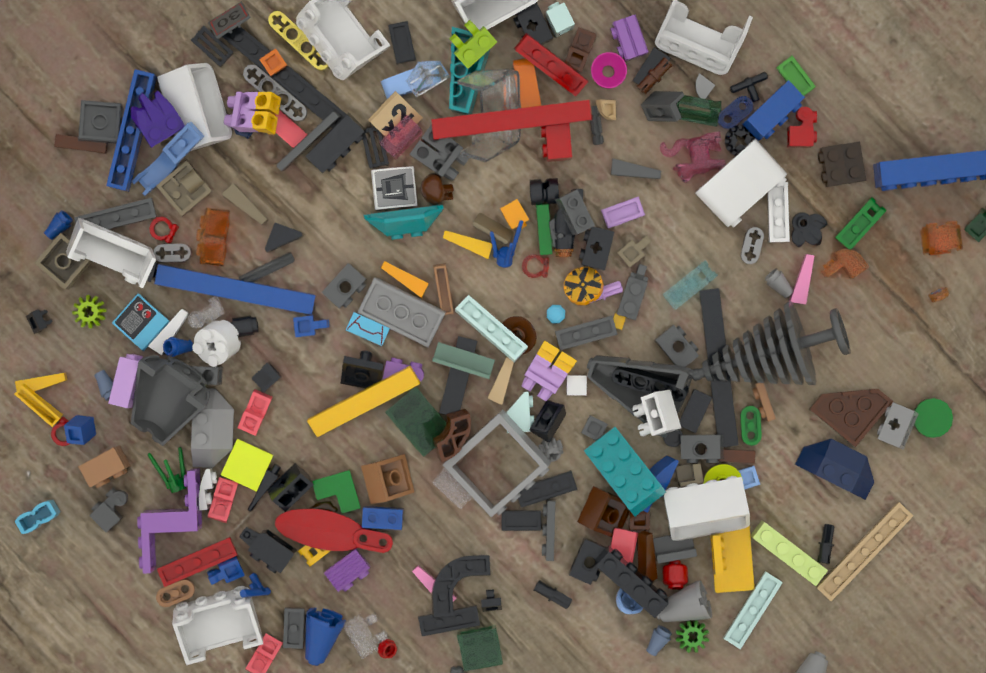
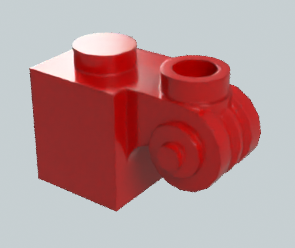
[787,107,817,148]

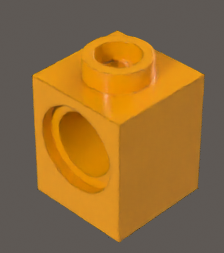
[500,199,529,230]

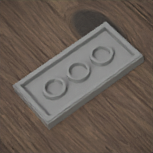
[357,277,446,348]

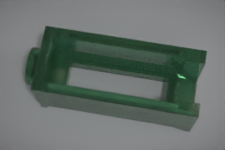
[676,95,721,127]

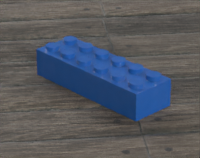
[873,150,986,191]

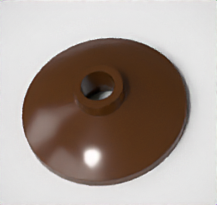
[502,316,537,355]

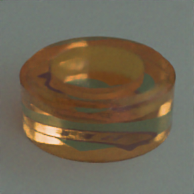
[928,287,949,302]

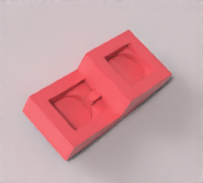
[238,389,273,436]
[208,477,238,523]
[245,633,283,673]

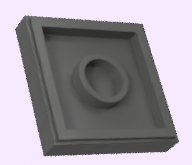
[78,100,121,144]

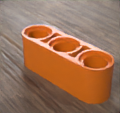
[513,58,541,108]

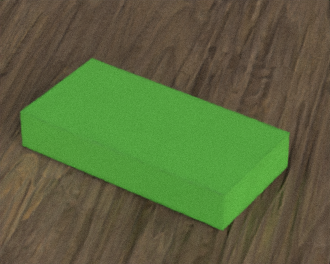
[776,56,816,96]

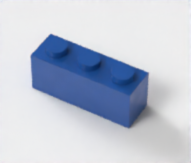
[743,80,805,141]

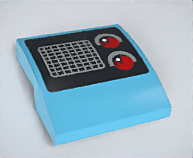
[112,293,170,351]

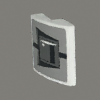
[371,166,417,210]

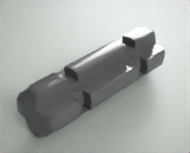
[590,106,604,145]

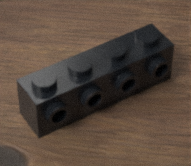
[595,546,669,618]

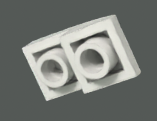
[199,468,217,510]

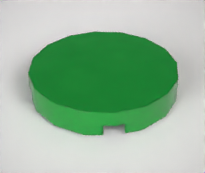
[914,398,953,438]

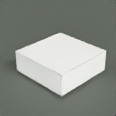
[566,375,587,396]

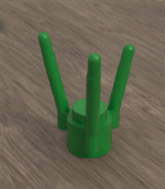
[148,447,186,493]

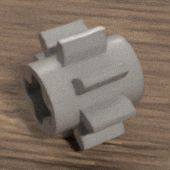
[538,437,564,462]

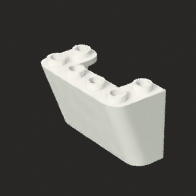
[296,0,390,80]
[172,586,263,665]

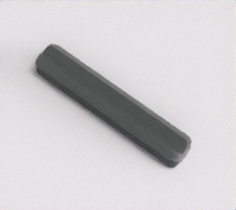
[239,252,295,282]

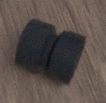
[530,178,559,205]

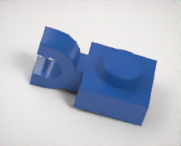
[293,315,330,337]
[207,556,245,585]

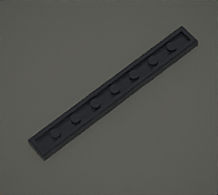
[221,26,346,128]
[699,288,739,447]

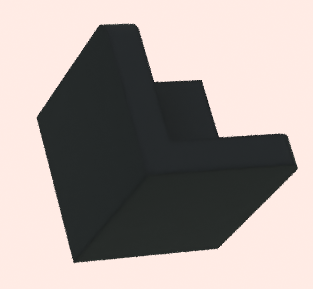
[252,362,282,393]

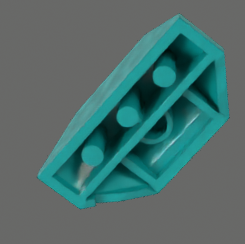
[364,205,444,240]

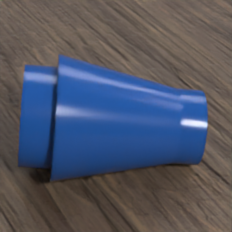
[44,210,73,240]
[163,337,193,357]

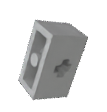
[877,402,919,450]

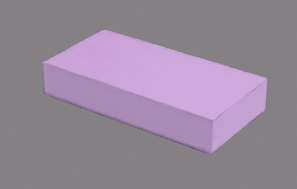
[601,197,645,229]

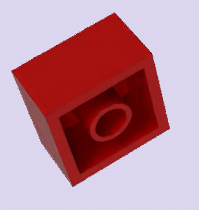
[540,123,572,162]

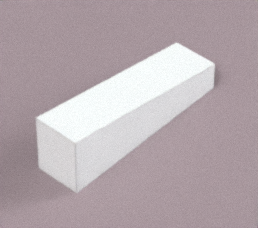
[148,309,190,355]

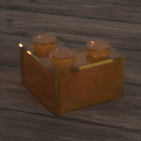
[196,208,230,266]

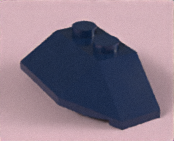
[794,439,874,500]

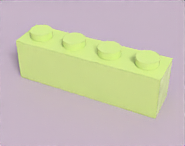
[750,520,828,586]

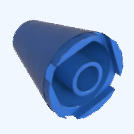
[305,608,346,666]

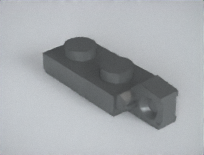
[617,264,648,320]

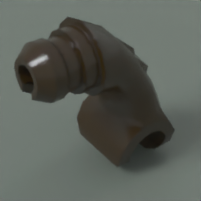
[309,501,338,513]

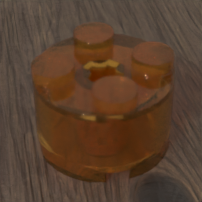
[920,221,963,255]

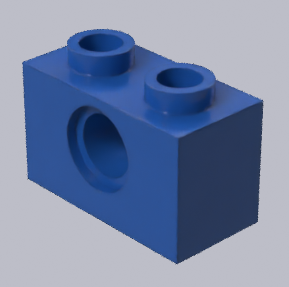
[362,506,404,530]

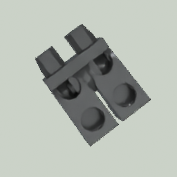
[409,124,470,181]

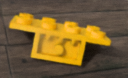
[710,525,755,593]

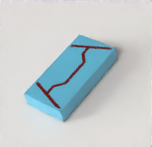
[346,312,390,346]

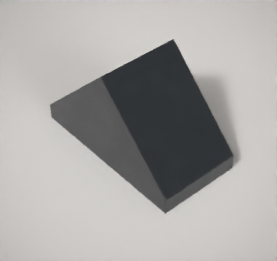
[265,222,304,253]

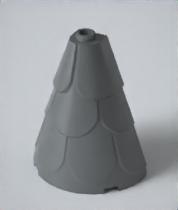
[587,355,693,438]

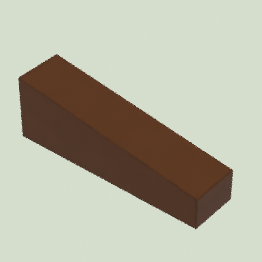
[54,134,108,154]
[704,448,756,463]
[638,531,658,581]

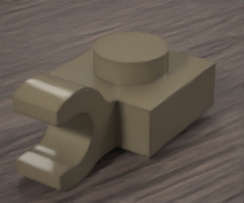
[617,235,652,267]

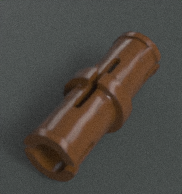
[636,57,673,95]

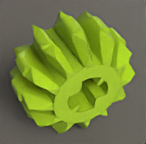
[72,295,107,329]

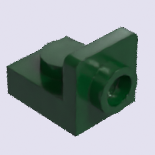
[964,208,986,242]

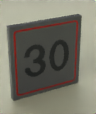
[208,1,251,39]

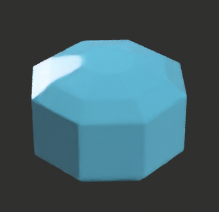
[547,305,565,323]

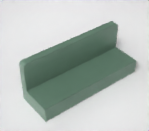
[432,342,495,379]

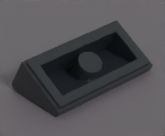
[529,400,566,443]

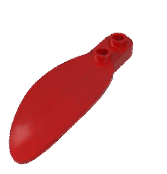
[275,509,393,553]

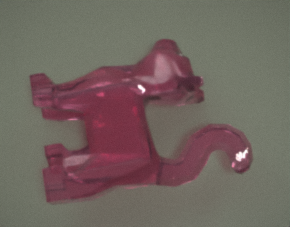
[660,132,726,183]

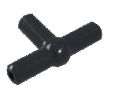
[730,72,768,102]

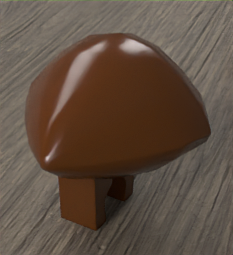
[420,173,454,206]

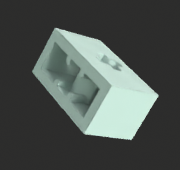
[545,2,575,38]

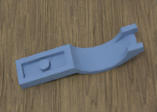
[132,122,205,196]

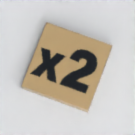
[368,91,423,147]

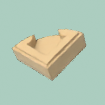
[596,99,616,121]

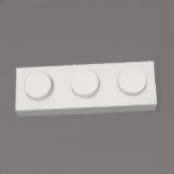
[767,182,790,242]

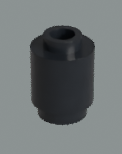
[230,315,259,337]

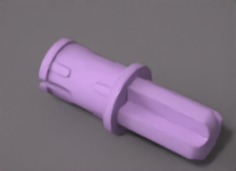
[590,281,623,303]

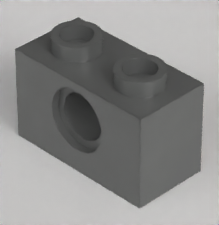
[555,189,595,235]
[322,263,367,309]
[654,325,699,367]
[681,434,724,463]

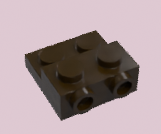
[818,141,866,187]

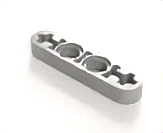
[243,65,307,122]

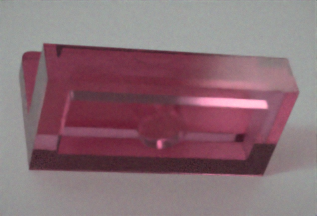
[379,115,423,160]

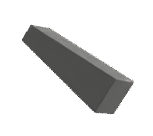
[611,158,661,179]

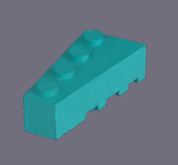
[449,27,490,115]

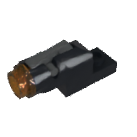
[549,189,583,257]

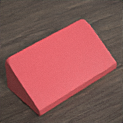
[275,110,308,149]
[611,528,638,563]

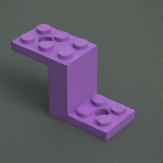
[137,468,202,574]

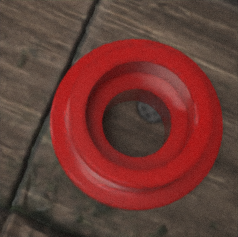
[378,639,397,659]

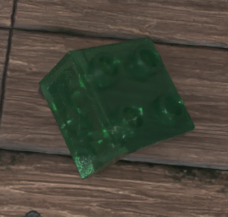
[457,625,503,671]

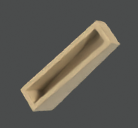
[488,357,514,405]

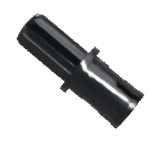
[817,524,835,564]
[533,580,572,609]

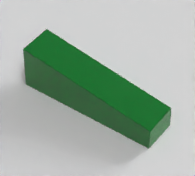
[536,204,552,255]

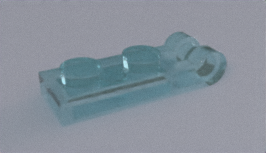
[662,260,718,310]

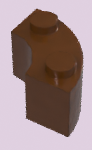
[433,409,471,462]

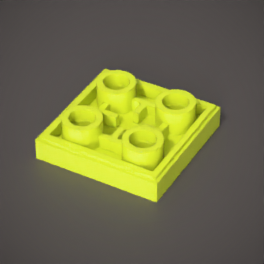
[221,439,274,492]

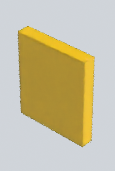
[613,313,626,330]

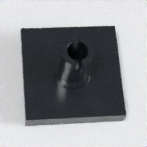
[340,350,384,389]

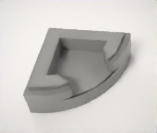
[695,73,715,101]

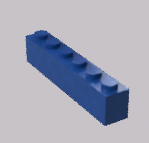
[106,69,157,192]

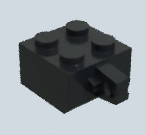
[240,527,297,574]

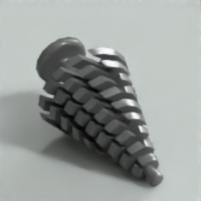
[692,301,851,385]

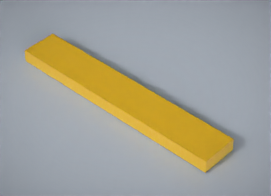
[307,365,420,437]

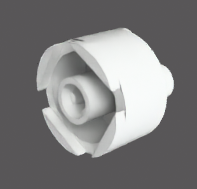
[192,320,241,367]

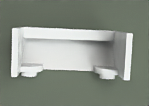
[655,0,753,75]
[66,218,156,288]

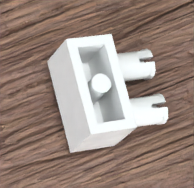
[632,390,681,437]

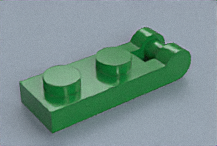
[834,197,887,251]

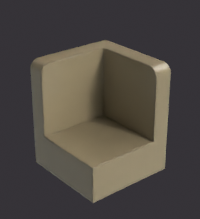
[676,463,704,487]

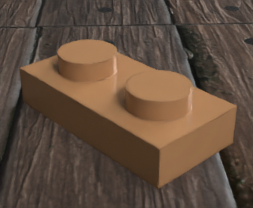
[752,382,776,422]

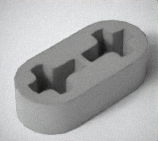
[740,227,764,264]
[153,244,192,262]

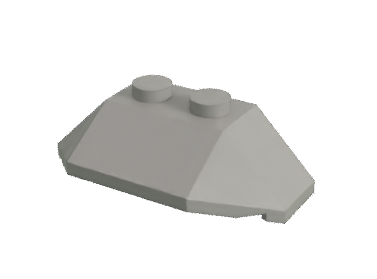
[191,388,234,468]

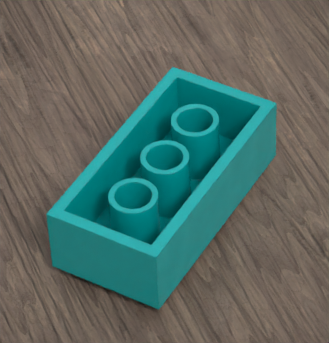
[584,427,666,517]

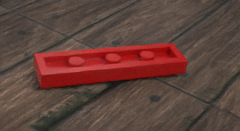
[514,33,589,96]
[157,537,238,587]

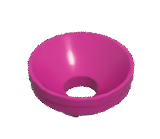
[591,52,627,89]

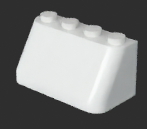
[451,0,538,30]
[157,63,232,151]
[663,476,750,541]

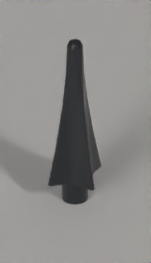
[248,464,281,512]

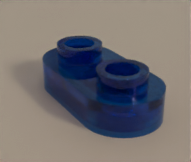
[718,96,753,129]

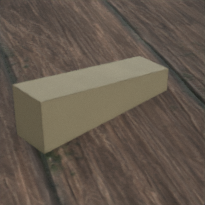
[222,183,268,225]

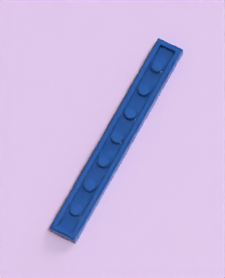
[154,264,316,315]

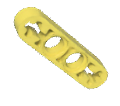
[268,11,329,71]

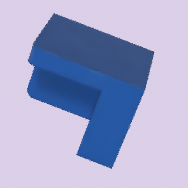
[64,415,96,445]

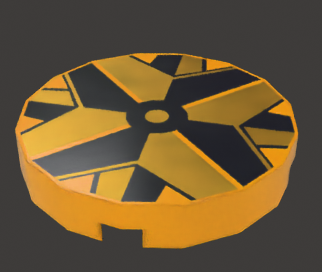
[564,267,604,305]

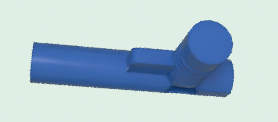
[240,573,271,598]

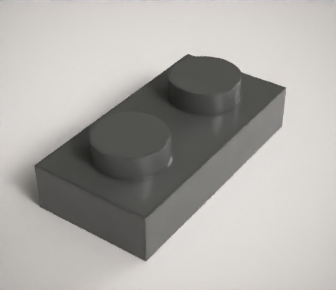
[283,607,305,649]

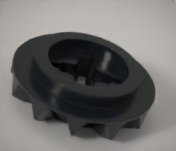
[725,125,755,156]

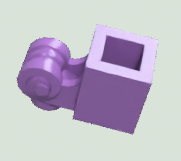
[382,358,424,382]

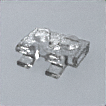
[343,612,388,659]

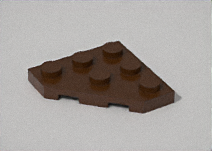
[809,389,893,447]

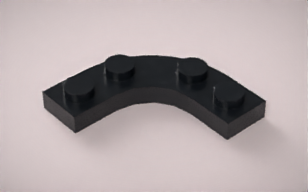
[432,555,491,618]

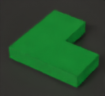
[312,470,361,514]

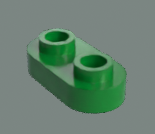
[740,406,762,446]

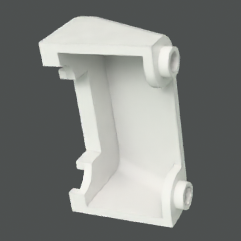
[695,138,787,228]

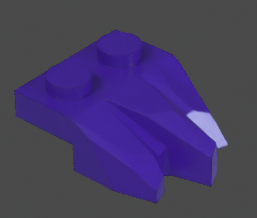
[131,90,185,148]

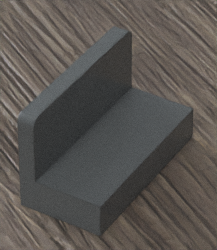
[641,91,684,122]
[653,535,697,564]

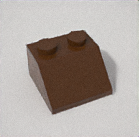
[577,486,630,537]

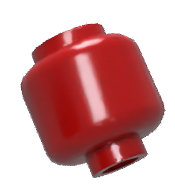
[662,560,688,590]

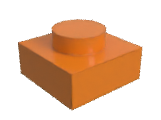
[259,48,288,77]

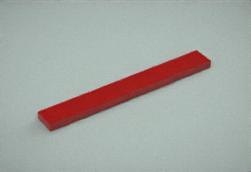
[431,100,592,140]

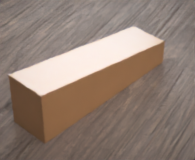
[433,263,454,315]

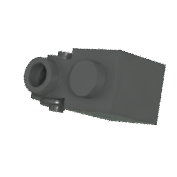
[89,487,128,532]

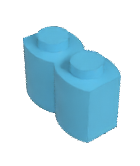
[15,500,61,534]

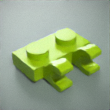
[449,20,497,69]

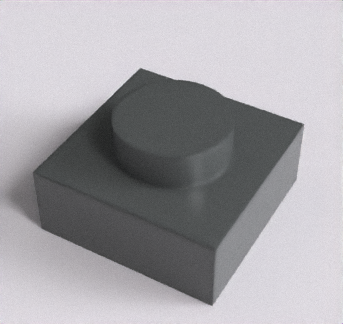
[581,415,608,441]

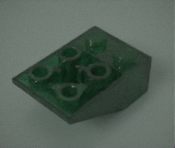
[385,386,447,457]

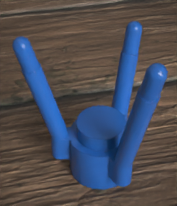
[490,220,523,268]

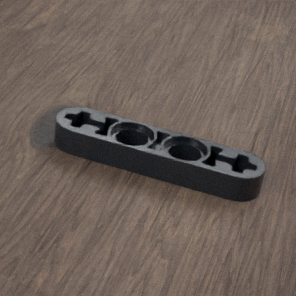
[612,366,689,402]

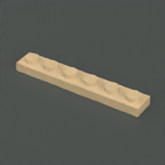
[816,502,913,601]

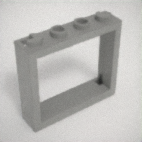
[443,409,551,517]

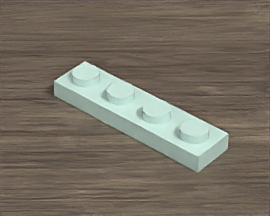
[455,295,528,362]
[723,571,783,649]

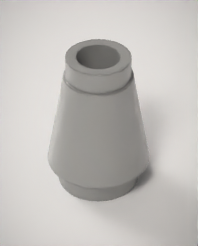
[765,269,793,298]

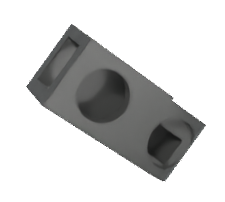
[191,366,223,385]

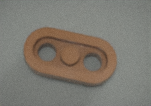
[156,579,195,607]

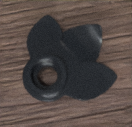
[791,212,828,248]

